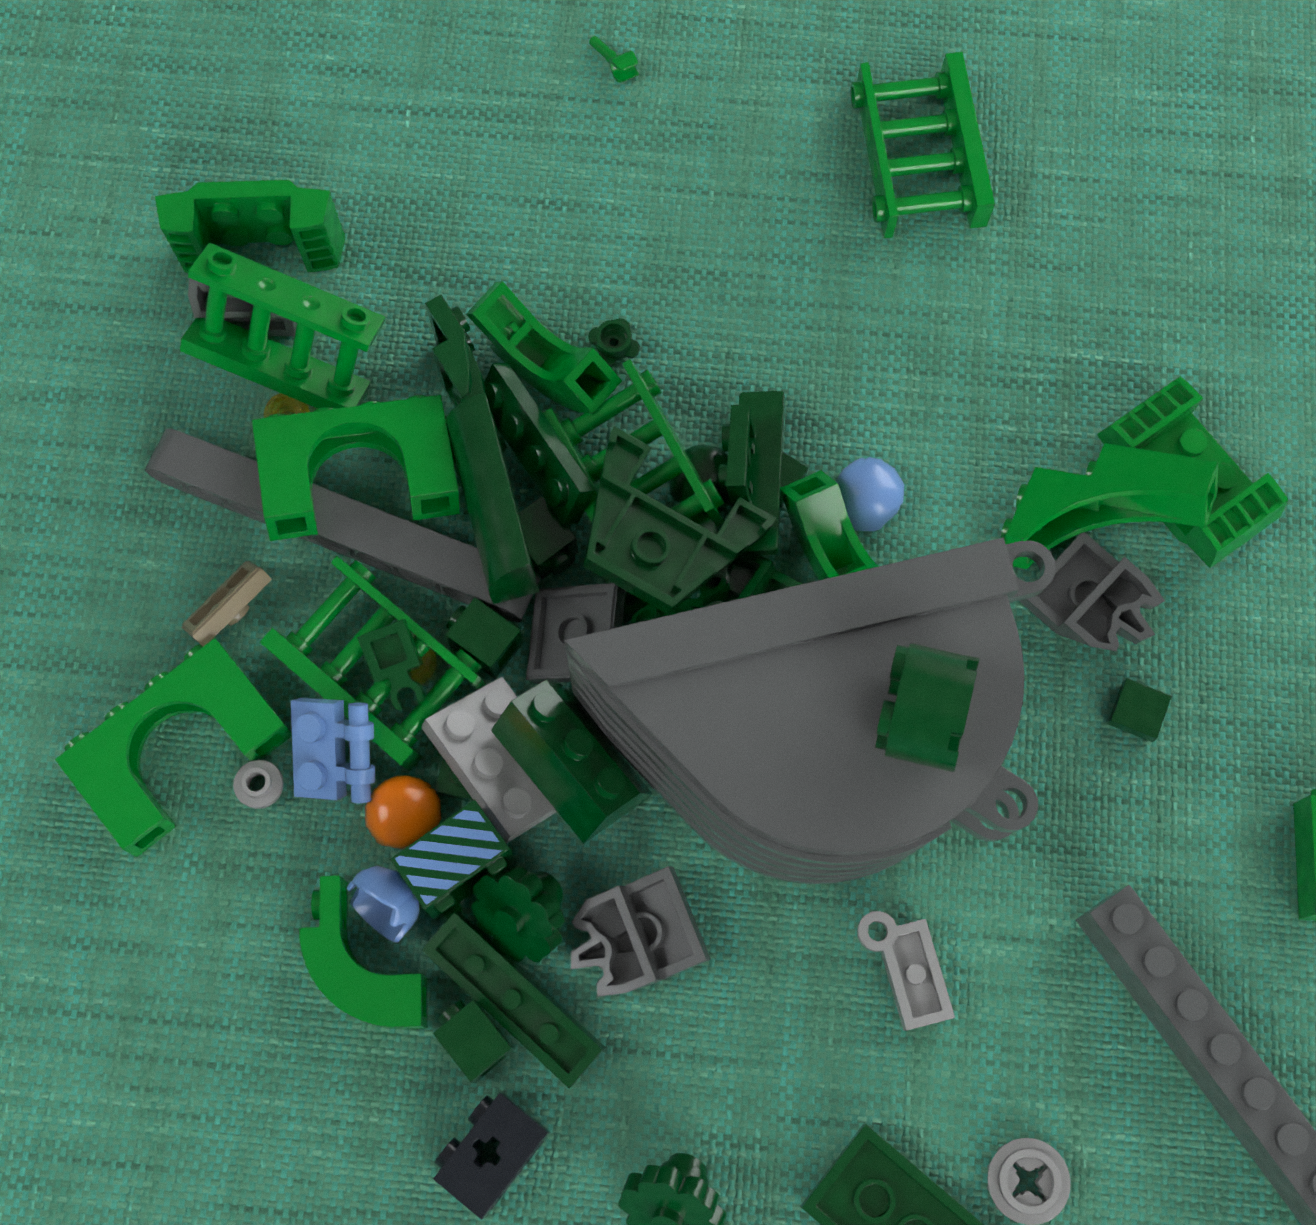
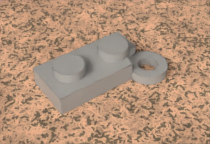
[857,911,955,1031]

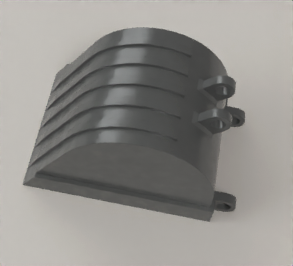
[564,537,1056,884]

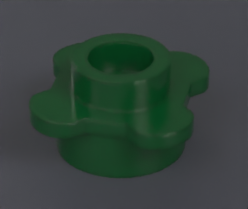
[588,318,640,367]

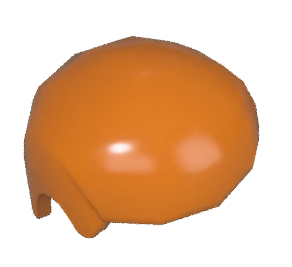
[365,775,441,849]

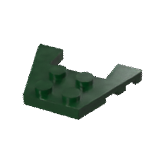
[583,426,776,615]

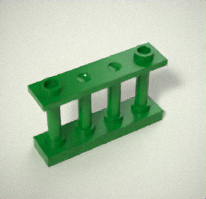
[850,52,995,239]
[180,243,386,409]
[543,359,725,527]
[260,556,486,771]

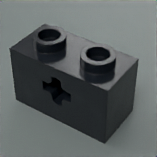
[433,1093,551,1220]

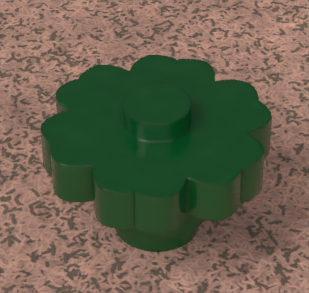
[471,865,565,963]
[618,1153,727,1225]

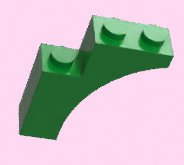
[1001,443,1218,569]

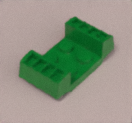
[155,180,346,273]
[1097,376,1288,568]

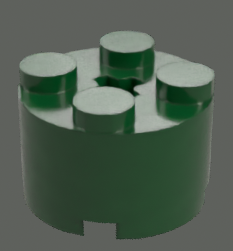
[875,643,980,773]

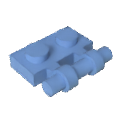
[291,698,375,803]

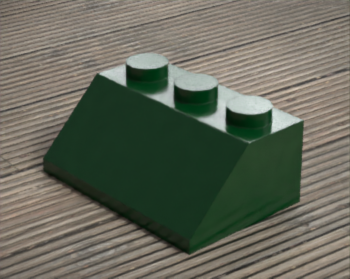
[491,680,653,844]

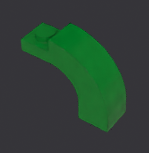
[466,281,622,414]
[781,470,879,580]
[299,875,428,1029]

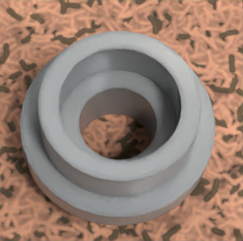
[233,760,284,809]

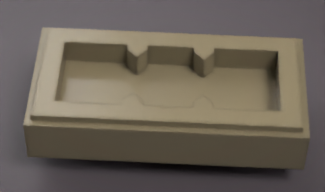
[181,561,272,646]

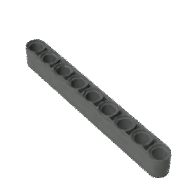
[145,428,540,623]

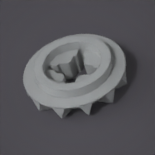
[987,1138,1071,1225]

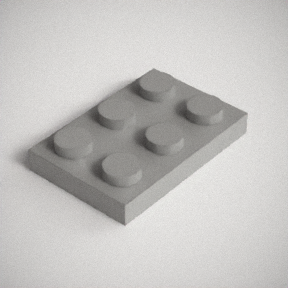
[421,677,557,843]

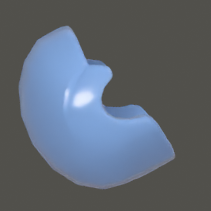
[836,457,904,531]
[347,866,419,943]

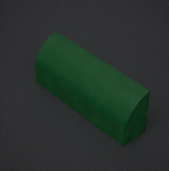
[446,393,539,604]

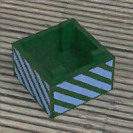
[390,799,517,921]

